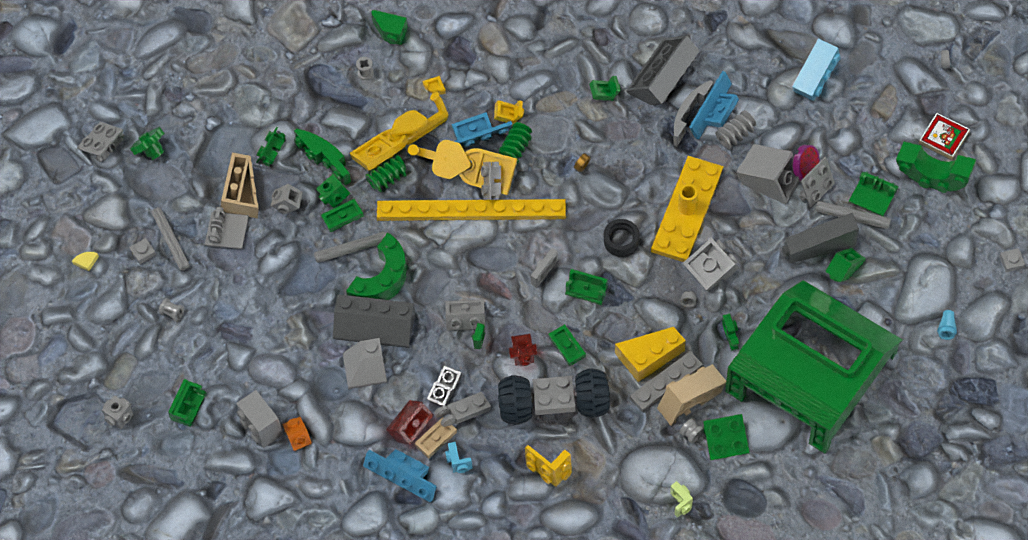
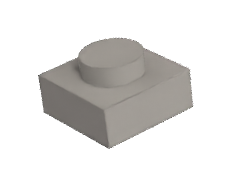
[129,238,156,264]
[999,248,1025,273]

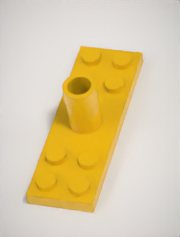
[651,156,724,262]

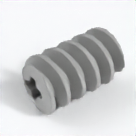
[715,110,756,150]

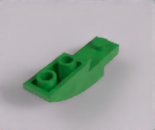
[294,129,351,186]

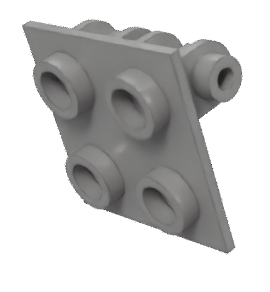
[77,122,125,162]
[799,157,835,208]
[205,207,249,249]

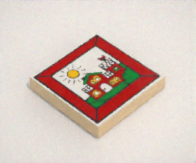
[919,113,970,160]

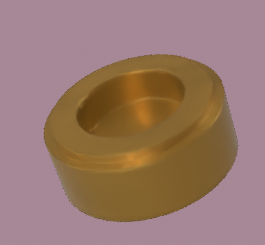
[574,153,591,172]

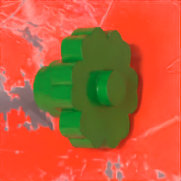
[130,126,165,160]

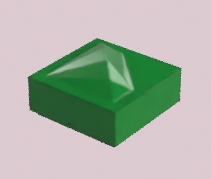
[472,323,486,350]

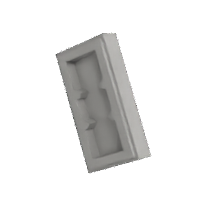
[530,248,558,288]

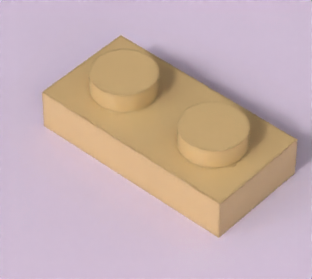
[415,417,457,458]

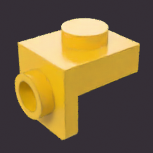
[494,100,524,124]

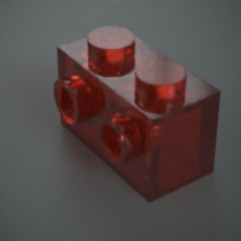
[386,400,434,445]

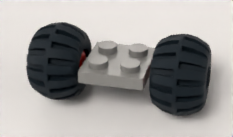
[498,368,610,425]

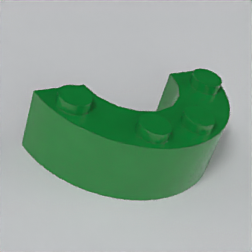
[896,141,976,193]
[346,232,407,300]

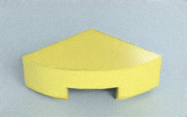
[72,252,99,271]

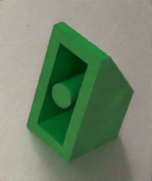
[371,10,408,45]
[825,248,866,283]

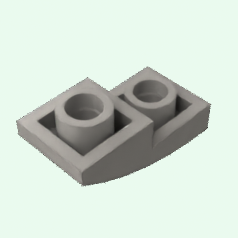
[427,366,463,406]

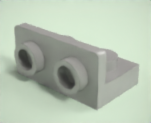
[446,299,485,331]

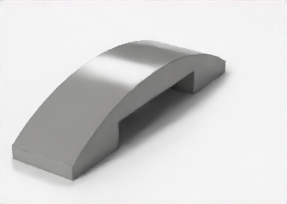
[673,81,713,147]

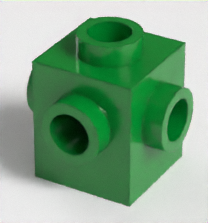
[316,174,351,208]

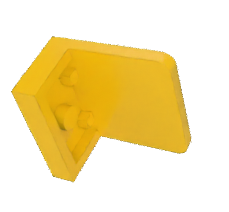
[525,445,572,487]

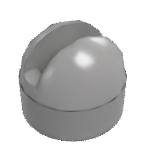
[680,291,697,308]

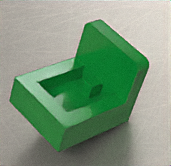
[589,76,620,101]

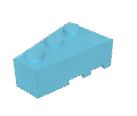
[792,38,841,101]

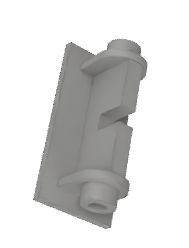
[481,162,501,200]

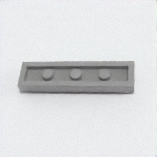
[630,351,703,413]

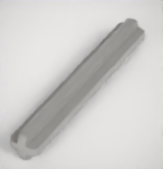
[816,201,891,229]
[152,207,189,271]
[314,232,386,263]

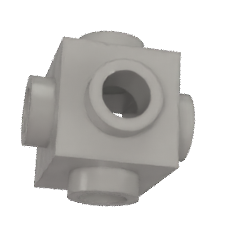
[271,184,303,214]
[102,395,133,430]

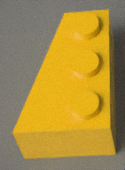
[615,327,686,382]

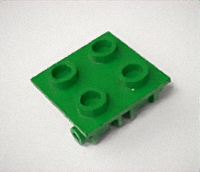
[848,171,899,216]
[703,414,749,460]

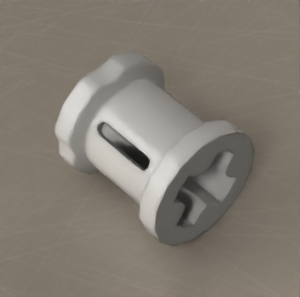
[356,57,374,80]
[159,298,184,322]

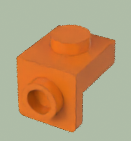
[282,417,312,451]

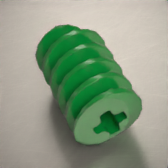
[499,122,532,164]
[365,155,407,193]

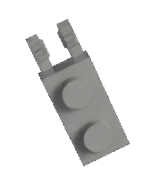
[434,392,491,427]

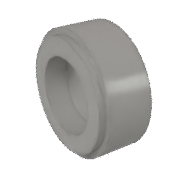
[941,50,950,69]

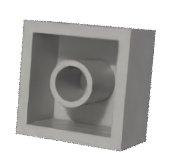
[236,390,283,448]

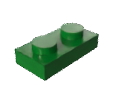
[321,198,364,233]
[548,324,586,366]

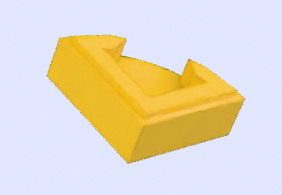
[422,76,446,95]

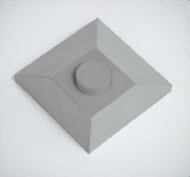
[343,338,387,389]

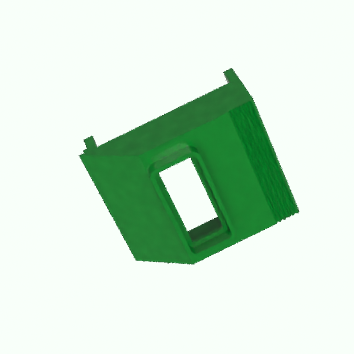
[725,280,903,454]

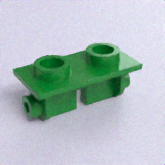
[256,127,286,166]

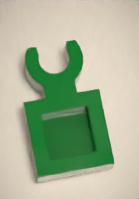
[722,314,739,351]

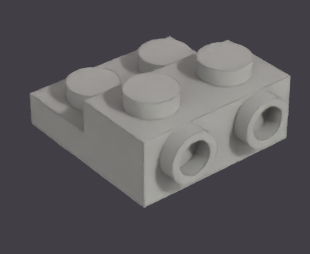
[683,238,739,292]

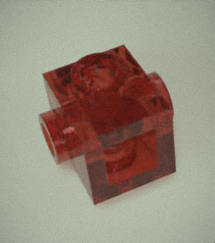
[509,334,537,366]

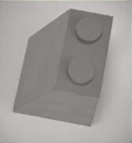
[736,144,800,204]

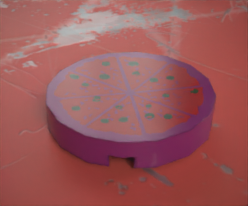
[793,145,820,181]

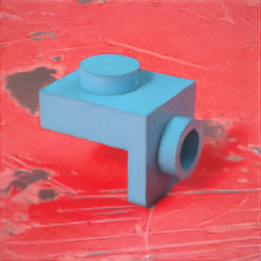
[445,442,473,473]

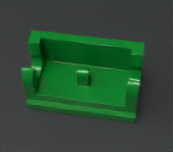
[565,269,608,305]
[168,379,207,427]

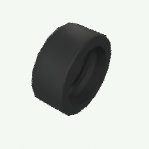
[604,219,639,257]

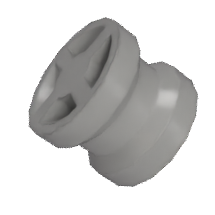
[679,418,704,444]

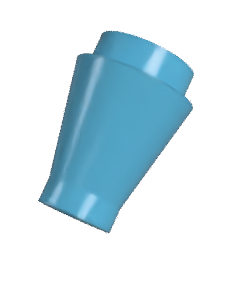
[937,310,957,340]

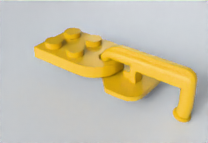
[349,92,449,171]
[408,140,518,195]

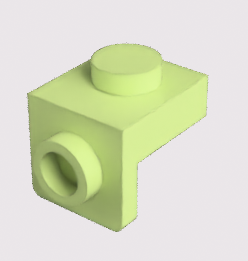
[670,481,693,517]

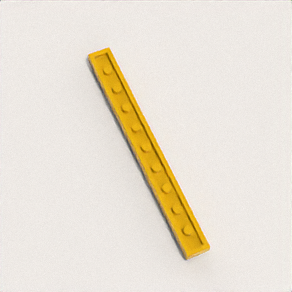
[377,199,566,221]

